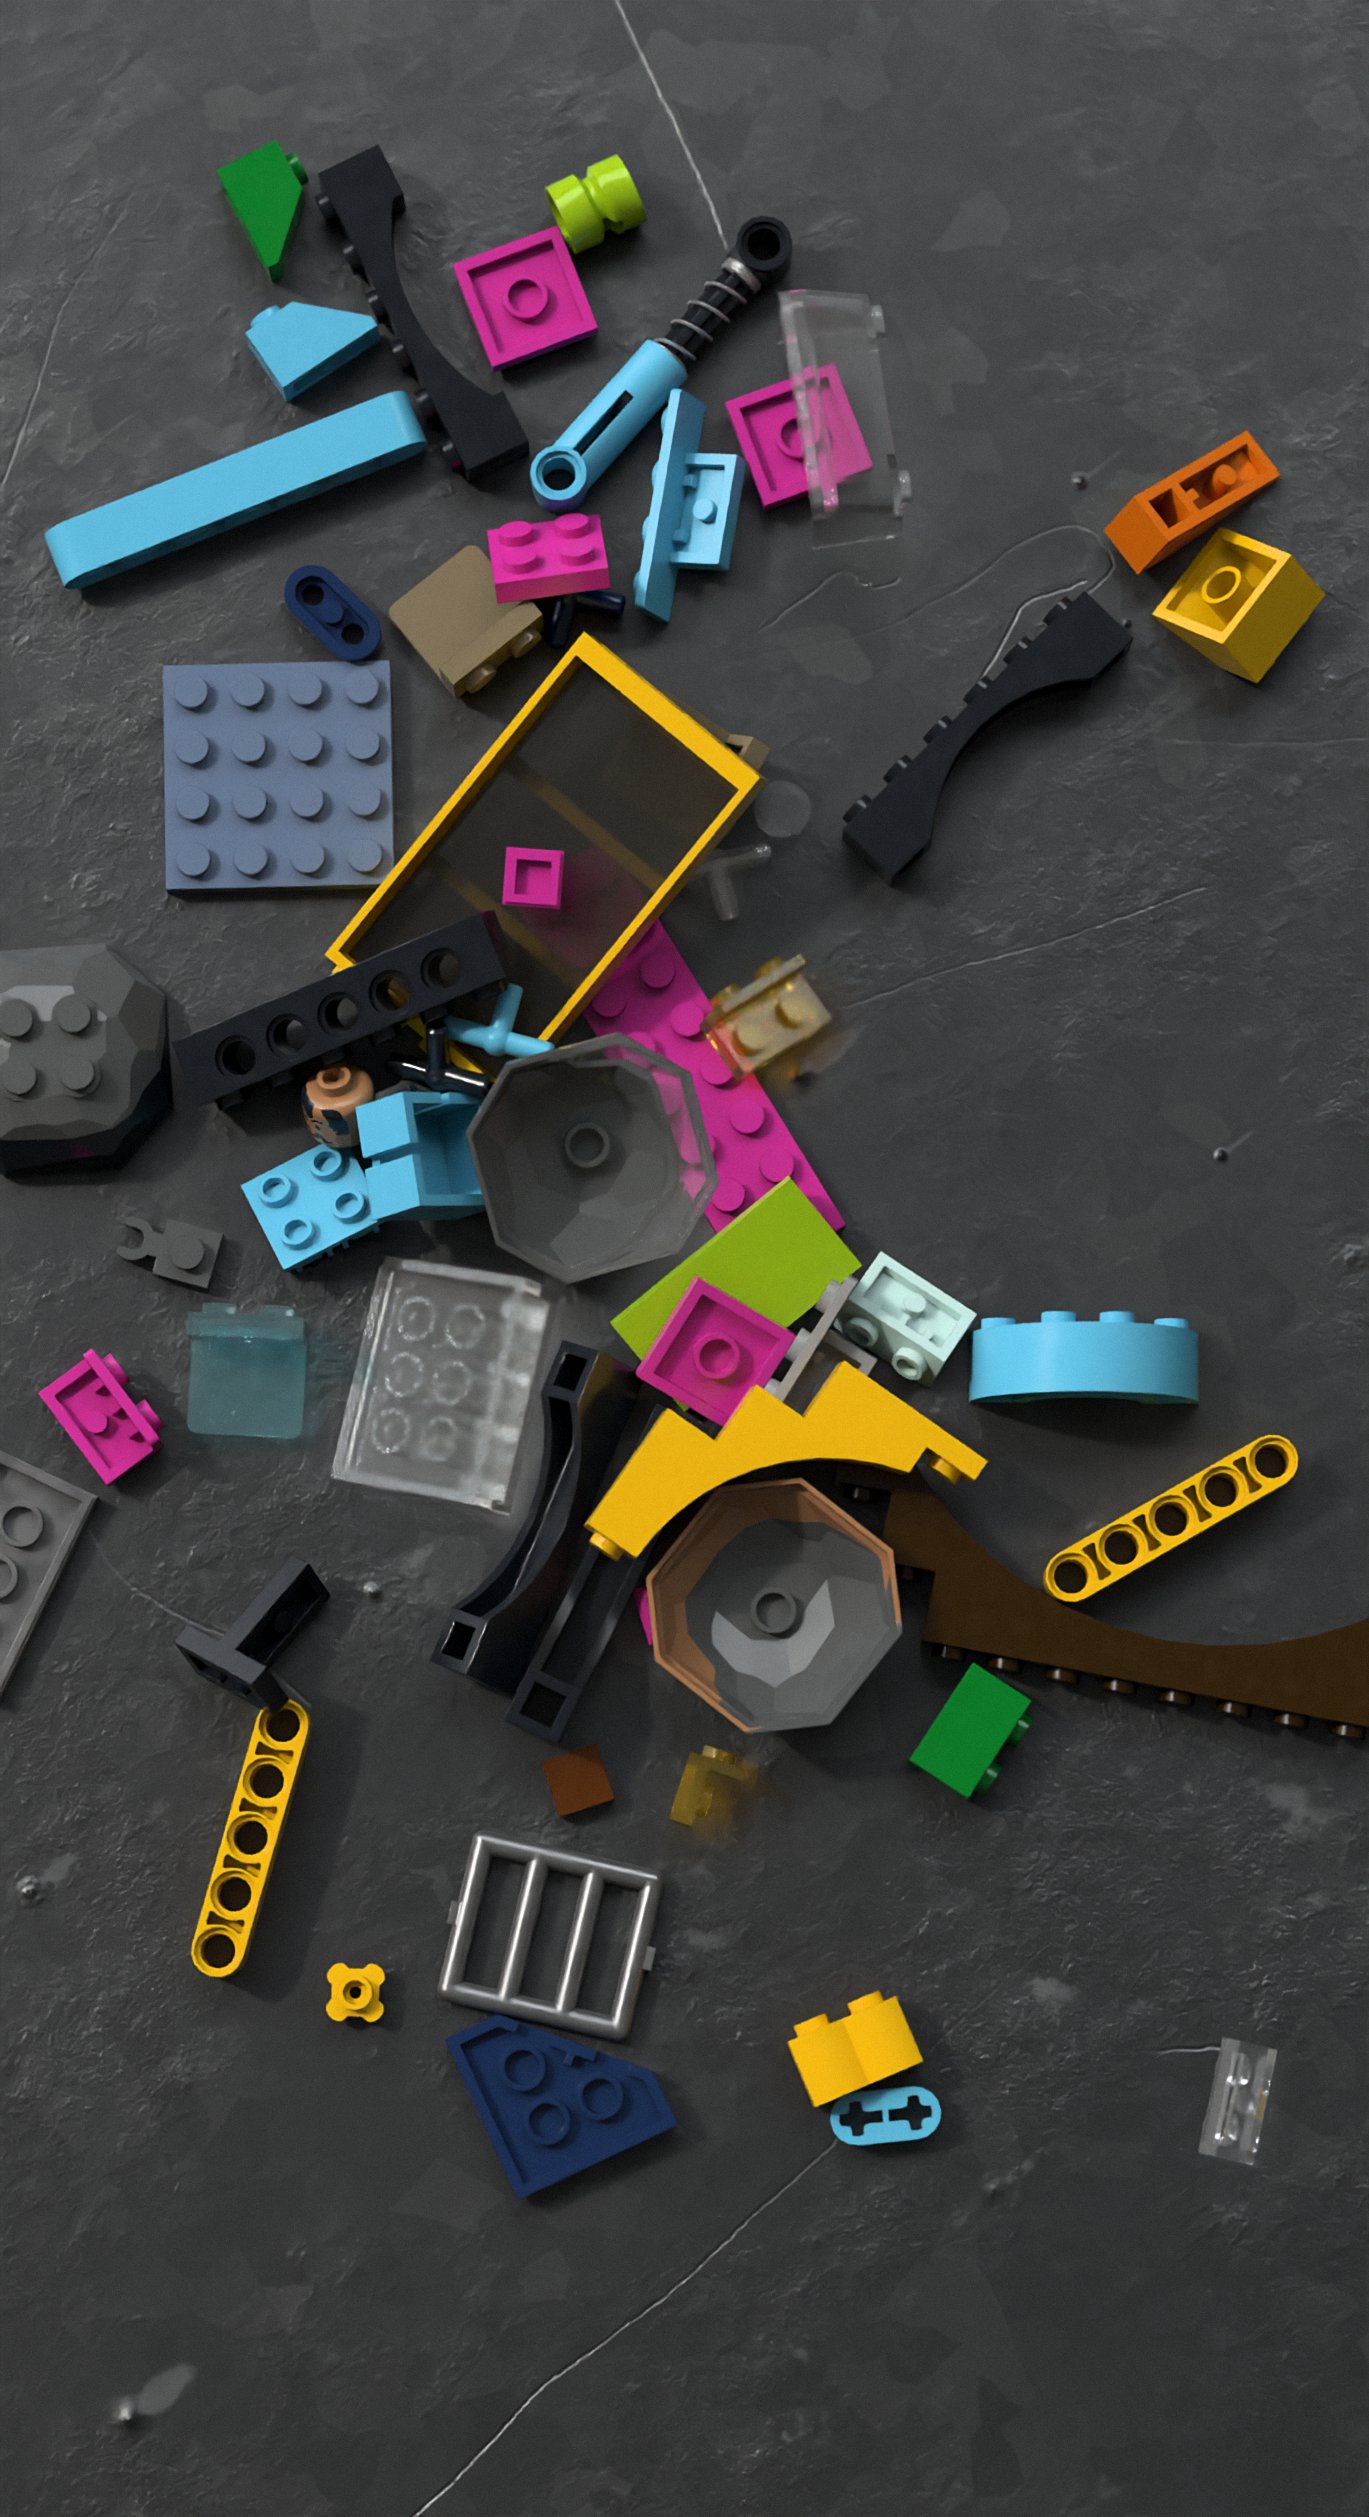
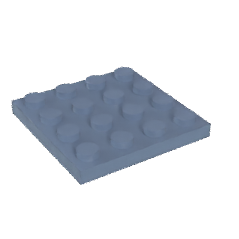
[163,660,395,894]

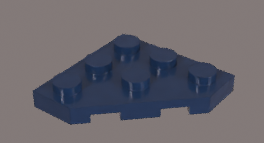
[445,2014,678,2200]

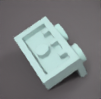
[834,1251,977,1387]

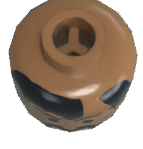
[301,1063,376,1149]

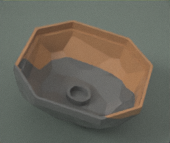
[646,1477,903,1735]

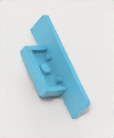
[633,389,747,623]

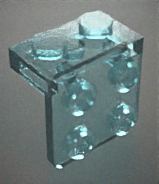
[187,1303,309,1439]

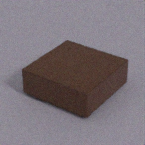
[541,1744,615,1818]

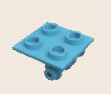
[240,1144,388,1273]

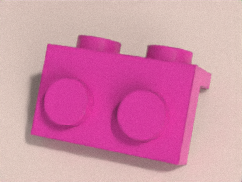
[38,1348,165,1487]

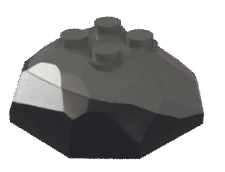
[0,943,174,1179]

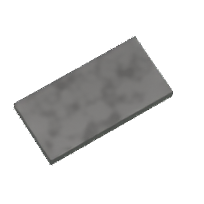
[0,1450,99,1702]

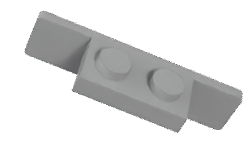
[735,1274,878,1479]

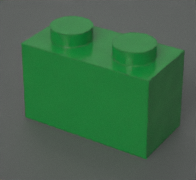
[908,1662,1034,1801]

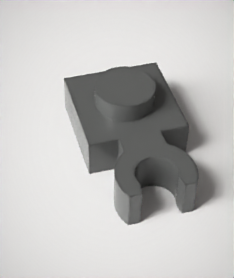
[116,1217,225,1291]

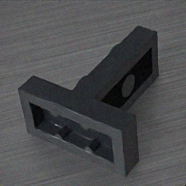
[173,1555,331,1717]

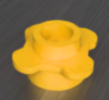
[326,1963,385,2022]

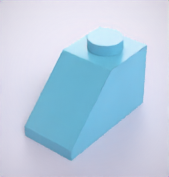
[245,302,380,402]

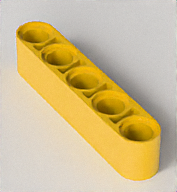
[1043,1435,1298,1606]
[191,1699,312,1978]

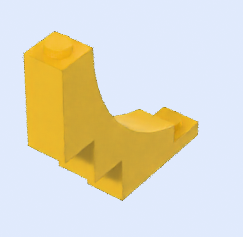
[584,1360,988,1562]

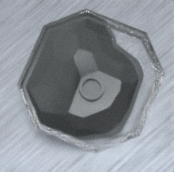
[465,1031,720,1284]

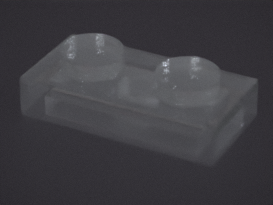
[1198,2037,1277,2165]

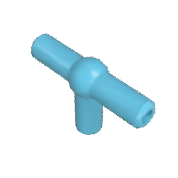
[442,982,555,1058]

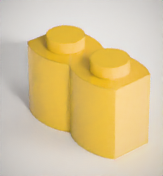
[786,1990,923,2107]

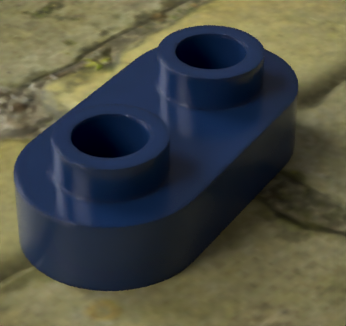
[284,565,382,662]

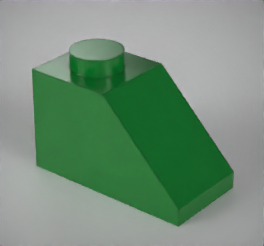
[216,140,309,283]

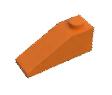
[1104,431,1281,575]

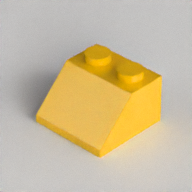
[1152,526,1325,683]

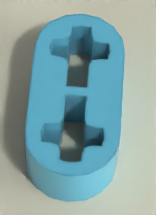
[830,2086,941,2145]

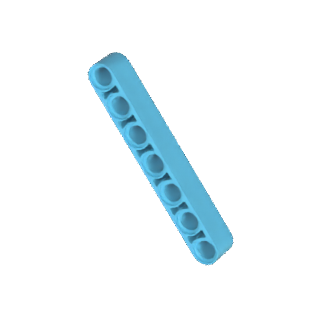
[44,391,428,589]

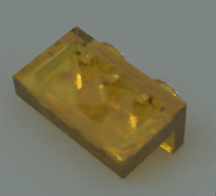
[699,953,832,1082]

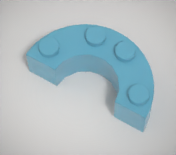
[969,1311,1199,1404]

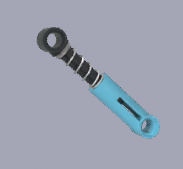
[530,216,792,514]

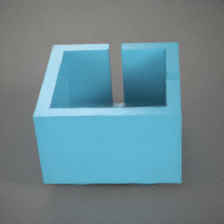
[355,1092,486,1221]

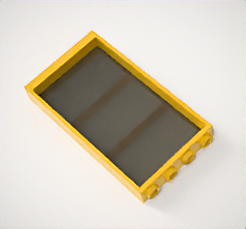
[324,632,769,1082]

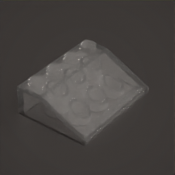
[330,1255,561,1517]

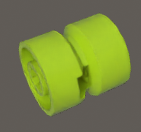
[544,154,647,254]

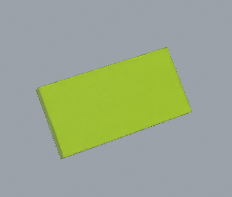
[610,1176,862,1412]

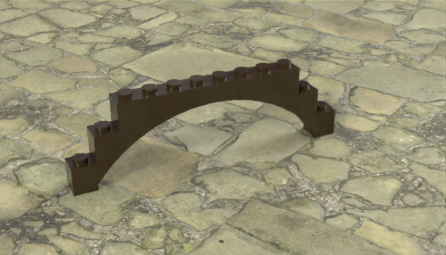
[833,1462,1369,1740]

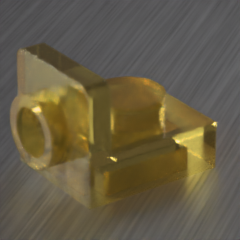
[668,1745,746,1827]

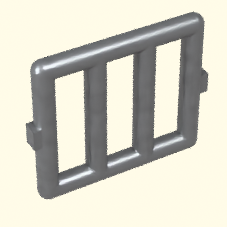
[437,1830,665,2042]

